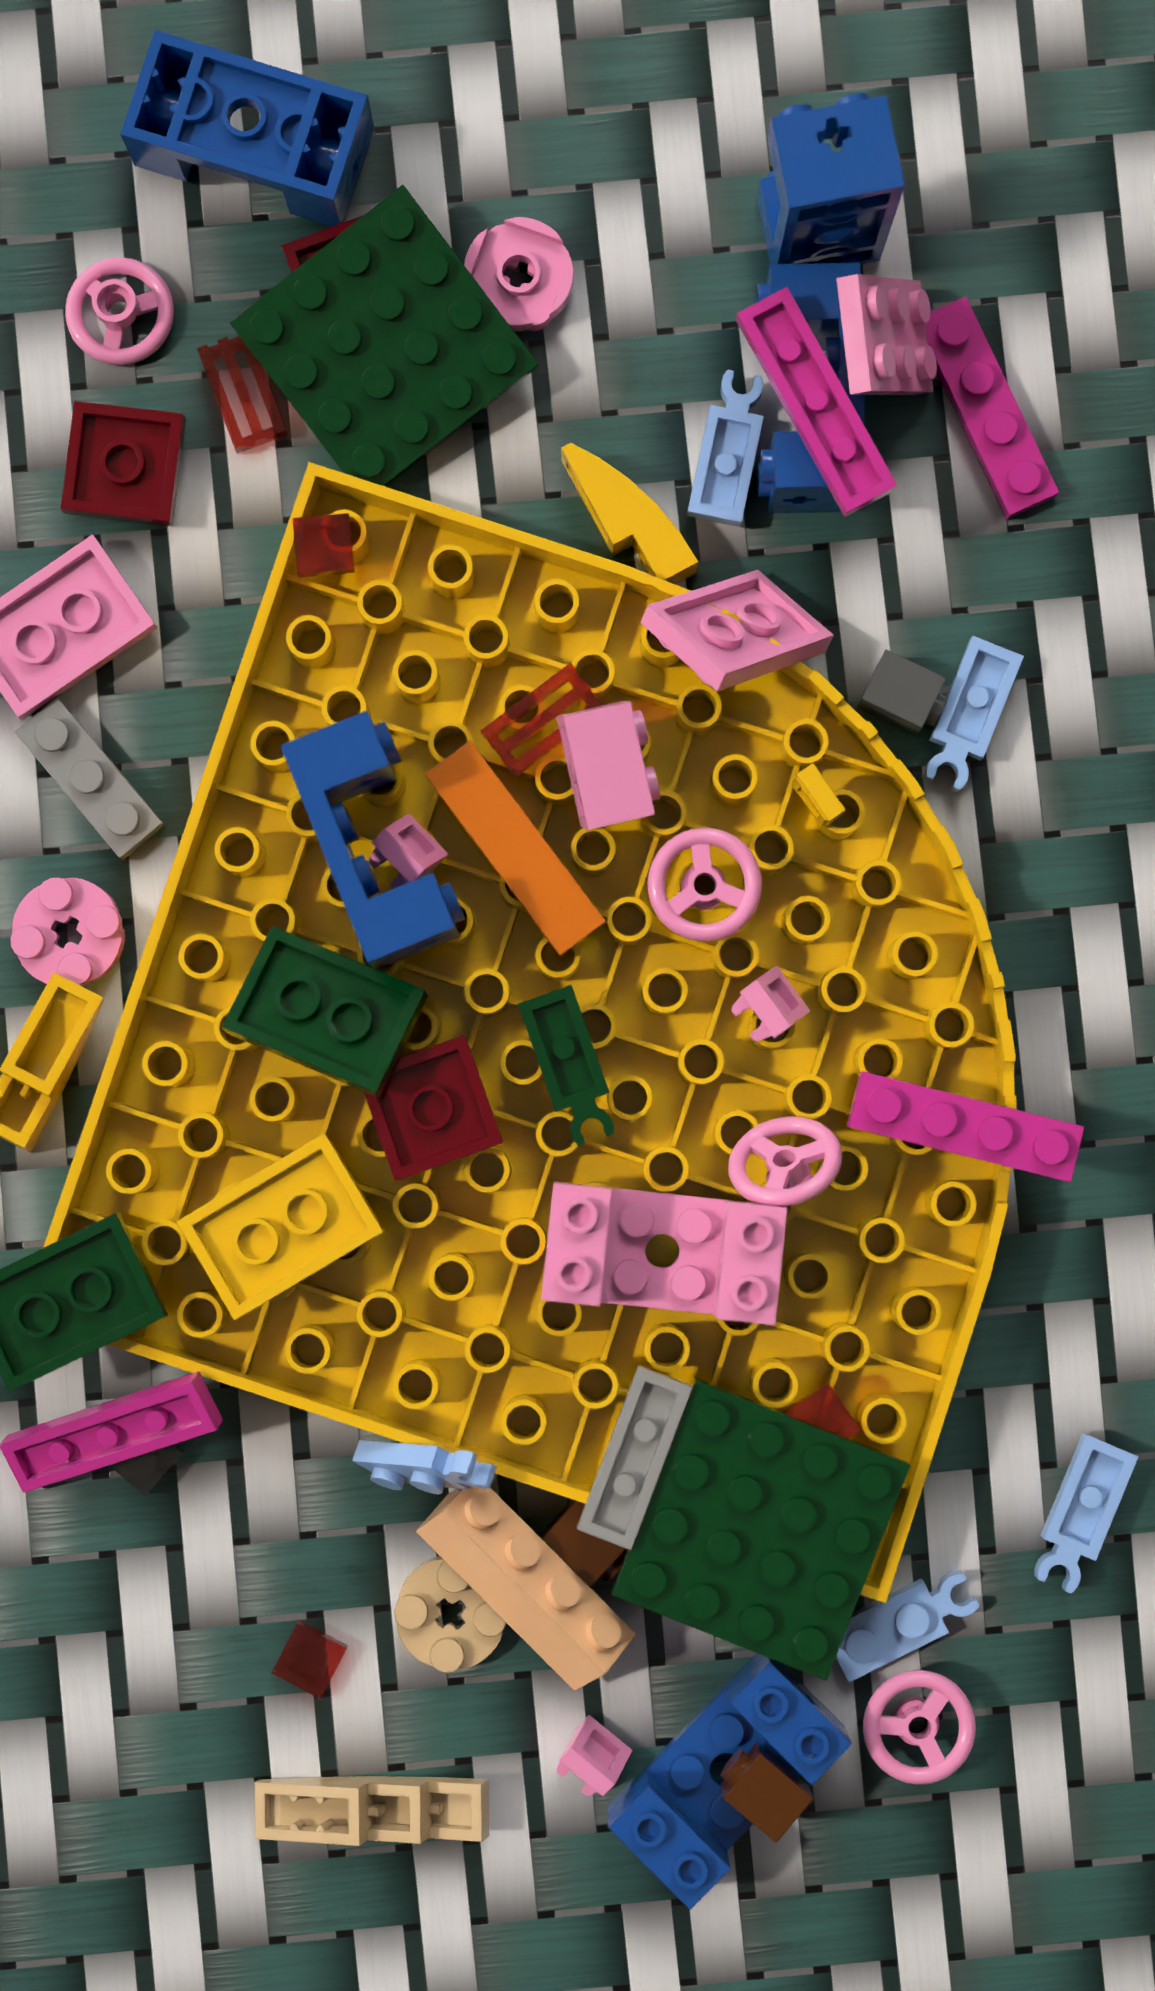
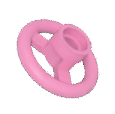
[65,258,174,365]
[648,828,762,942]
[728,1117,842,1207]
[863,1670,976,1784]

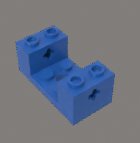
[120,30,374,227]
[757,93,905,265]
[754,263,865,514]
[280,711,465,970]
[607,1653,852,1910]

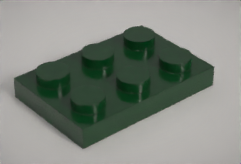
[222,926,428,1098]
[0,1212,168,1392]

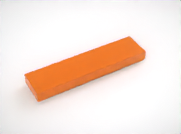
[425,741,606,957]

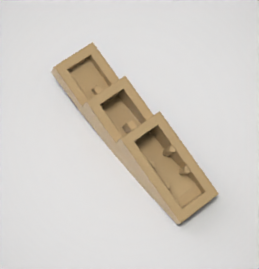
[254,1776,489,1846]

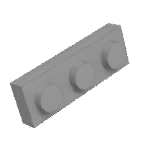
[15,697,165,860]
[577,1365,692,1550]

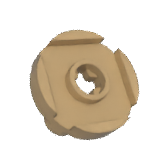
[394,1556,506,1673]

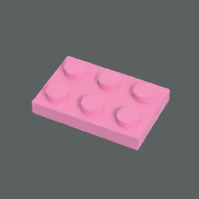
[837,274,937,395]
[0,534,158,721]
[641,570,834,692]

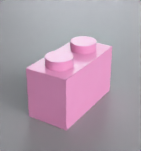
[556,701,660,830]

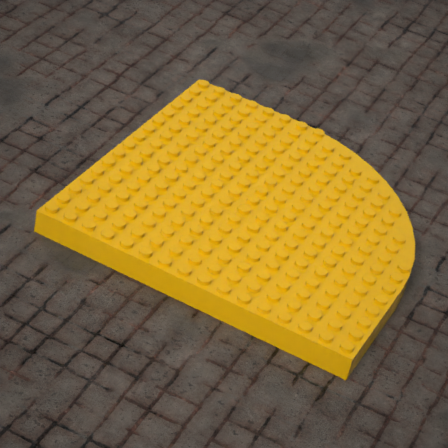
[43,462,1017,1603]

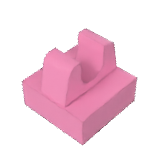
[369,813,448,889]
[731,965,810,1041]
[556,1715,633,1796]

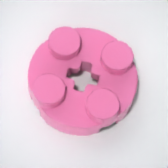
[464,217,573,331]
[10,878,125,986]

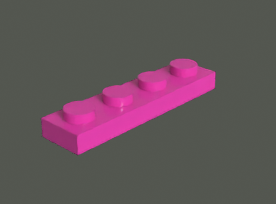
[736,287,897,517]
[926,296,1059,520]
[846,1071,1084,1182]
[0,1371,223,1493]

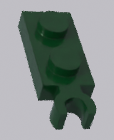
[518,985,614,1146]

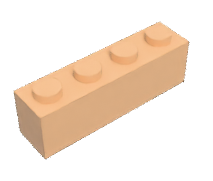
[416,1486,636,1691]

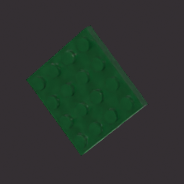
[229,185,539,487]
[612,1377,910,1681]

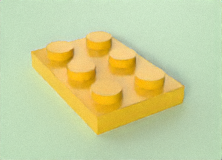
[176,1133,384,1321]

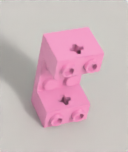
[541,1182,787,1325]

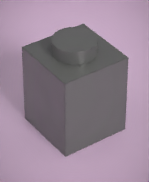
[856,649,948,736]

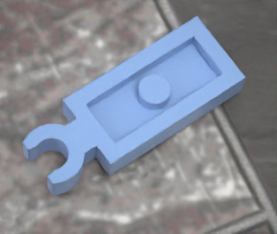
[687,370,764,527]
[924,636,1024,793]
[1034,1433,1138,1594]
[352,1440,497,1494]
[836,1570,979,1683]

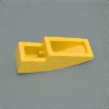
[561,443,698,584]
[0,972,104,1153]

